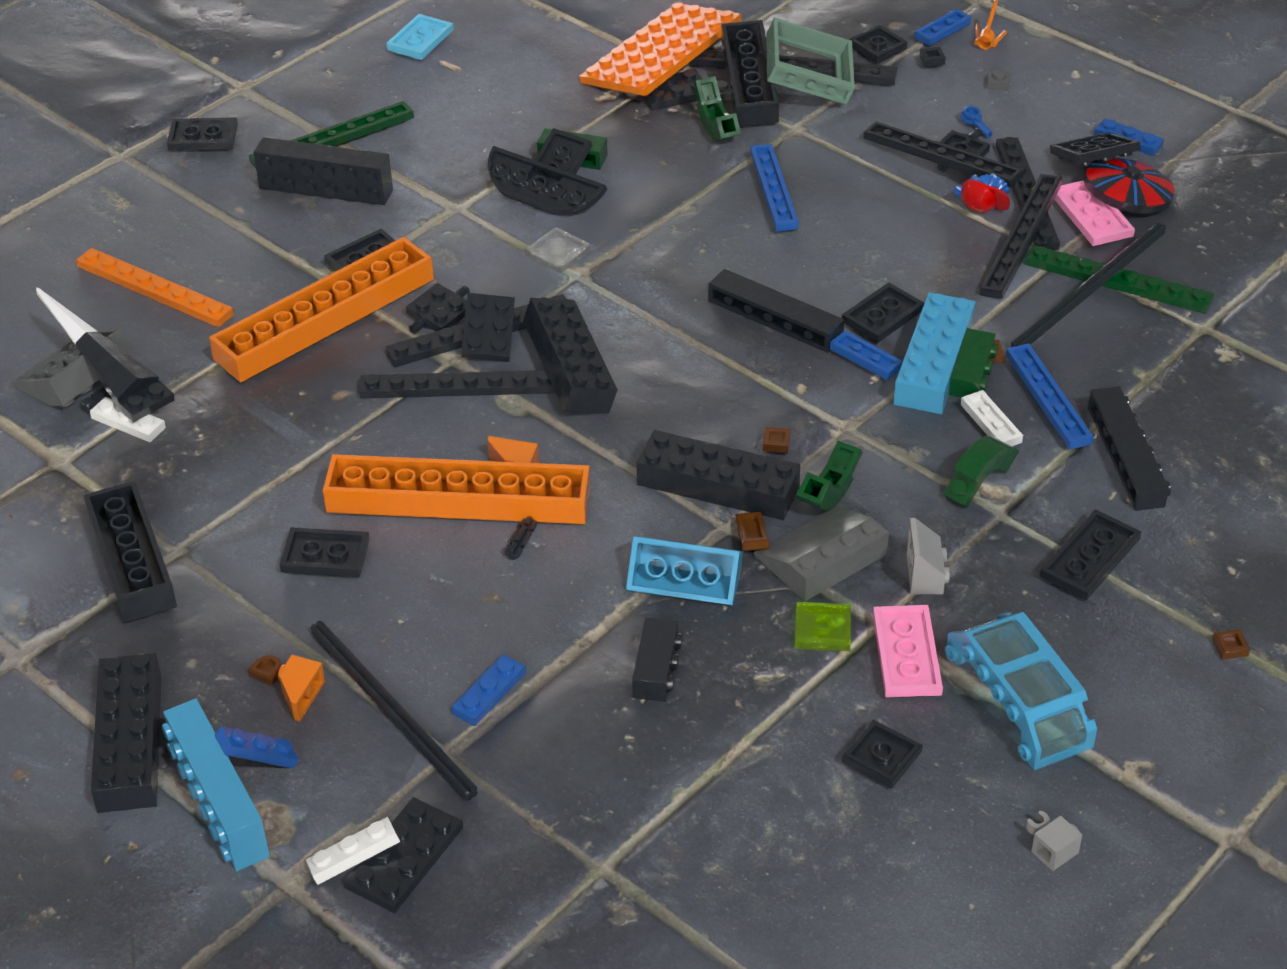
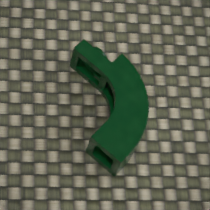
[693,76,741,140]
[943,436,1019,508]
[797,441,863,511]

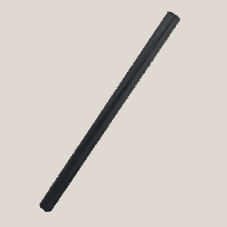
[1010,222,1166,348]
[310,621,478,800]

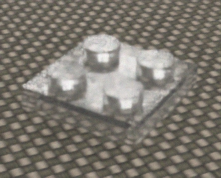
[526,227,591,273]

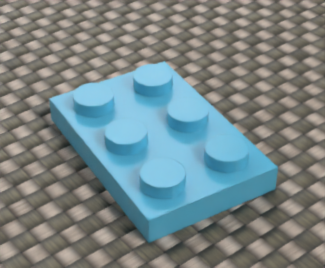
[386,14,454,60]

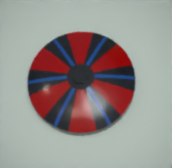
[1084,157,1175,214]

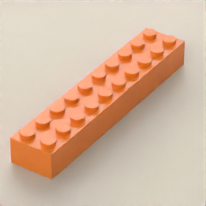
[209,237,434,383]
[323,454,590,524]

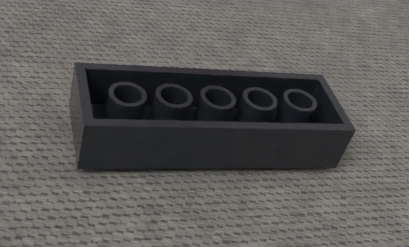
[721,20,779,126]
[253,137,393,206]
[523,297,618,413]
[636,430,801,521]
[83,480,177,623]
[91,652,161,813]

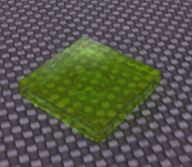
[795,602,851,651]

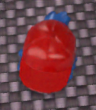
[953,174,1010,213]

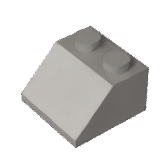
[906,518,950,595]

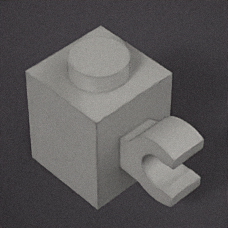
[1026,810,1082,871]

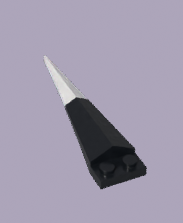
[36,287,175,423]

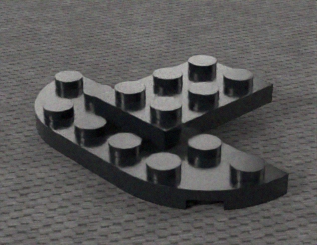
[488,128,607,215]

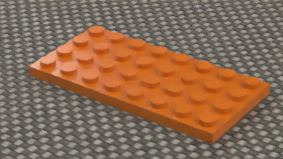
[579,2,742,96]

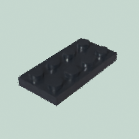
[1039,509,1142,600]
[343,797,463,914]

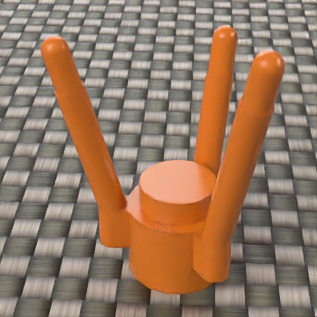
[974,0,1007,50]

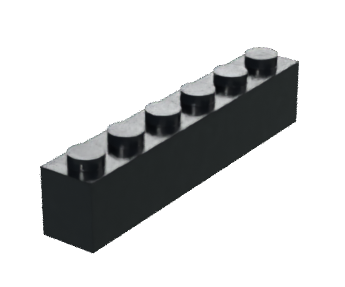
[708,269,844,353]
[1088,386,1171,511]

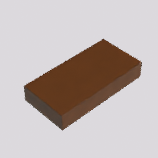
[735,512,769,551]

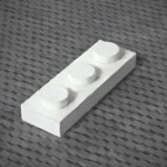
[961,390,1023,446]
[90,397,166,442]
[306,817,400,885]

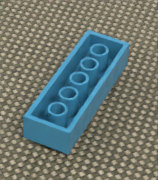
[894,292,976,414]
[162,699,270,872]

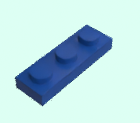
[915,9,971,46]
[1094,118,1164,156]
[830,330,903,381]
[451,654,526,727]
[215,726,299,768]

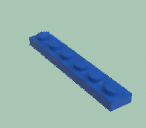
[750,144,798,231]
[1006,344,1093,450]

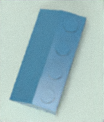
[626,536,743,605]

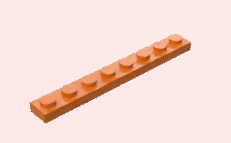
[76,248,234,328]

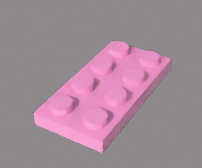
[1054,180,1135,246]
[873,605,943,697]

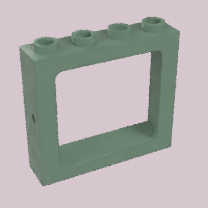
[766,18,855,104]

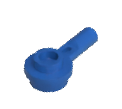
[960,106,993,138]

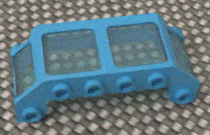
[945,612,1097,770]

